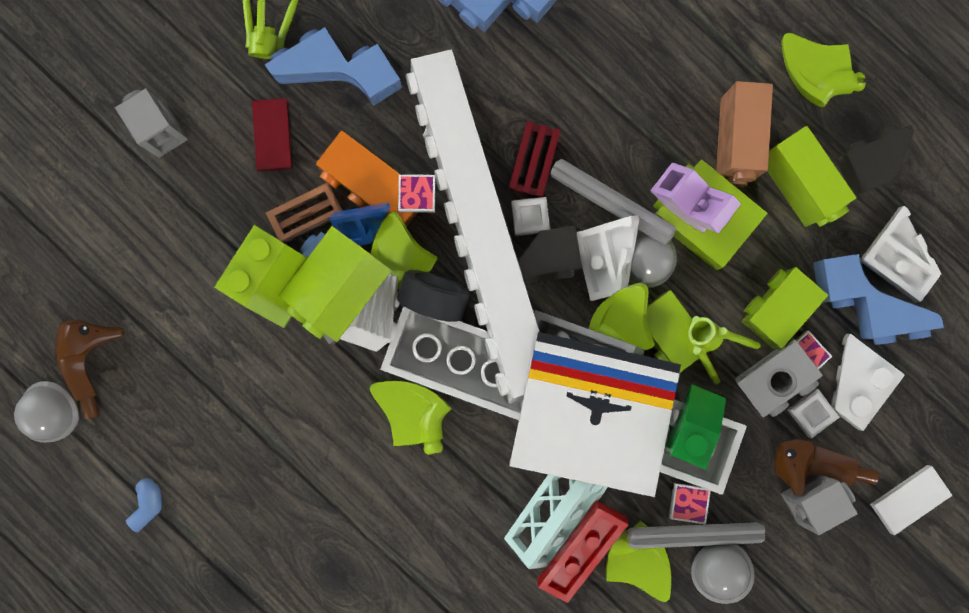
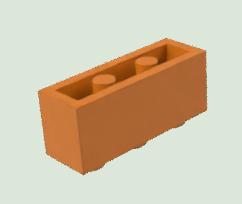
[316,130,418,227]

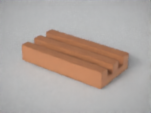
[266,183,343,244]

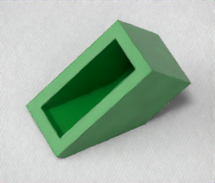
[664,384,726,470]

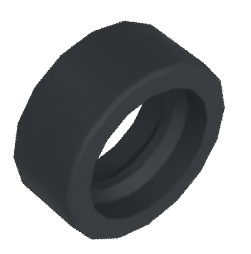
[397,270,470,322]

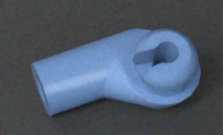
[126,478,162,533]

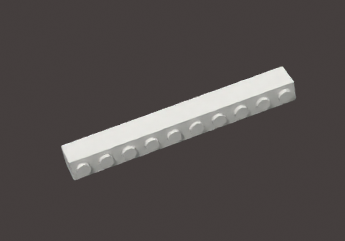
[406,49,539,404]

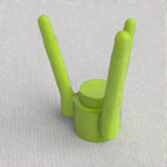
[242,0,299,59]
[688,316,761,384]

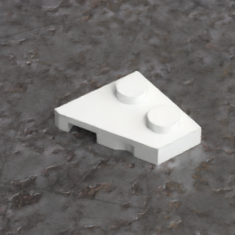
[860,206,941,303]
[574,215,639,301]
[831,334,905,431]

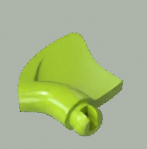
[781,33,866,107]
[371,211,437,290]
[589,283,655,350]
[370,381,452,455]
[606,520,671,602]

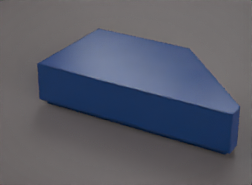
[329,202,391,246]

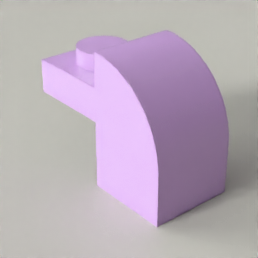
[650,163,741,233]

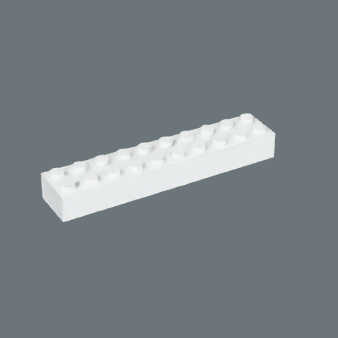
[380,307,747,495]

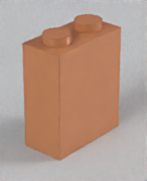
[716,81,773,187]

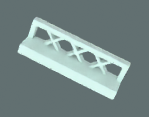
[504,474,608,569]

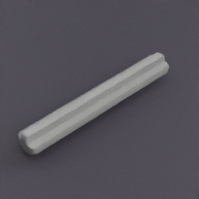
[550,159,676,245]
[627,522,765,549]

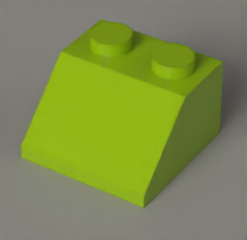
[214,225,307,328]

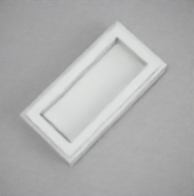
[870,465,952,535]

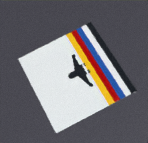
[509,332,681,497]

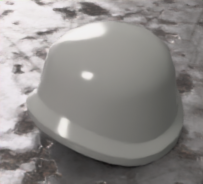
[629,230,677,288]
[14,381,80,443]
[691,544,754,604]

